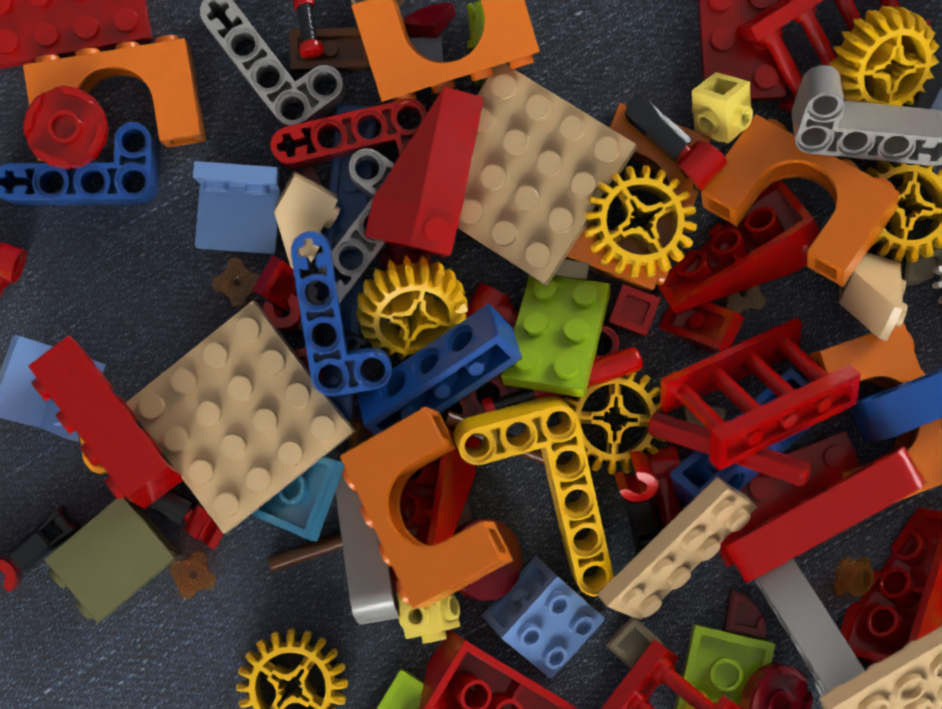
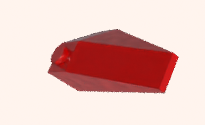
[363,86,484,258]
[657,180,820,313]
[390,431,480,593]
[419,630,579,709]

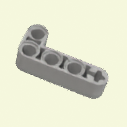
[200,0,346,128]
[791,65,942,166]
[307,148,394,305]
[335,460,399,625]
[754,559,865,697]

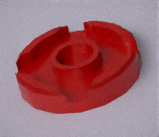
[23,86,109,170]

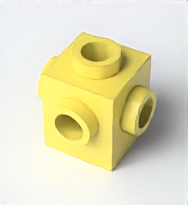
[692,72,753,143]
[396,592,461,644]

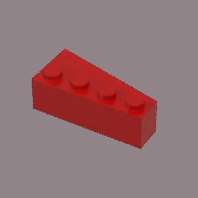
[28,335,183,509]

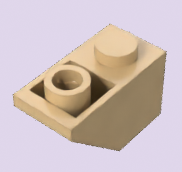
[274,170,341,268]
[839,253,907,341]

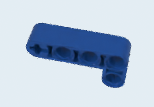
[0,122,159,206]
[291,231,391,396]
[850,368,942,441]

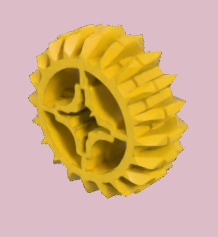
[829,5,940,106]
[864,161,942,263]
[584,165,697,278]
[356,255,468,362]
[558,372,665,474]
[236,628,348,709]

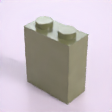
[44,496,181,623]

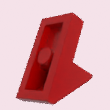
[658,302,745,354]

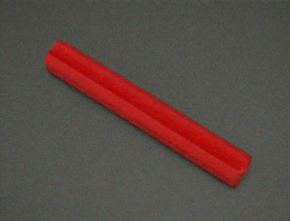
[648,412,810,486]

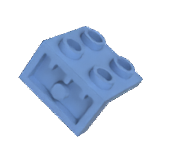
[193,161,282,255]
[0,335,106,442]
[481,555,604,678]

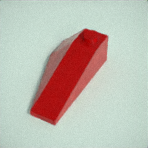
[840,507,942,667]

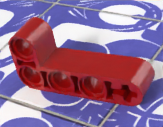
[270,99,427,169]

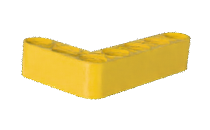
[453,395,613,596]

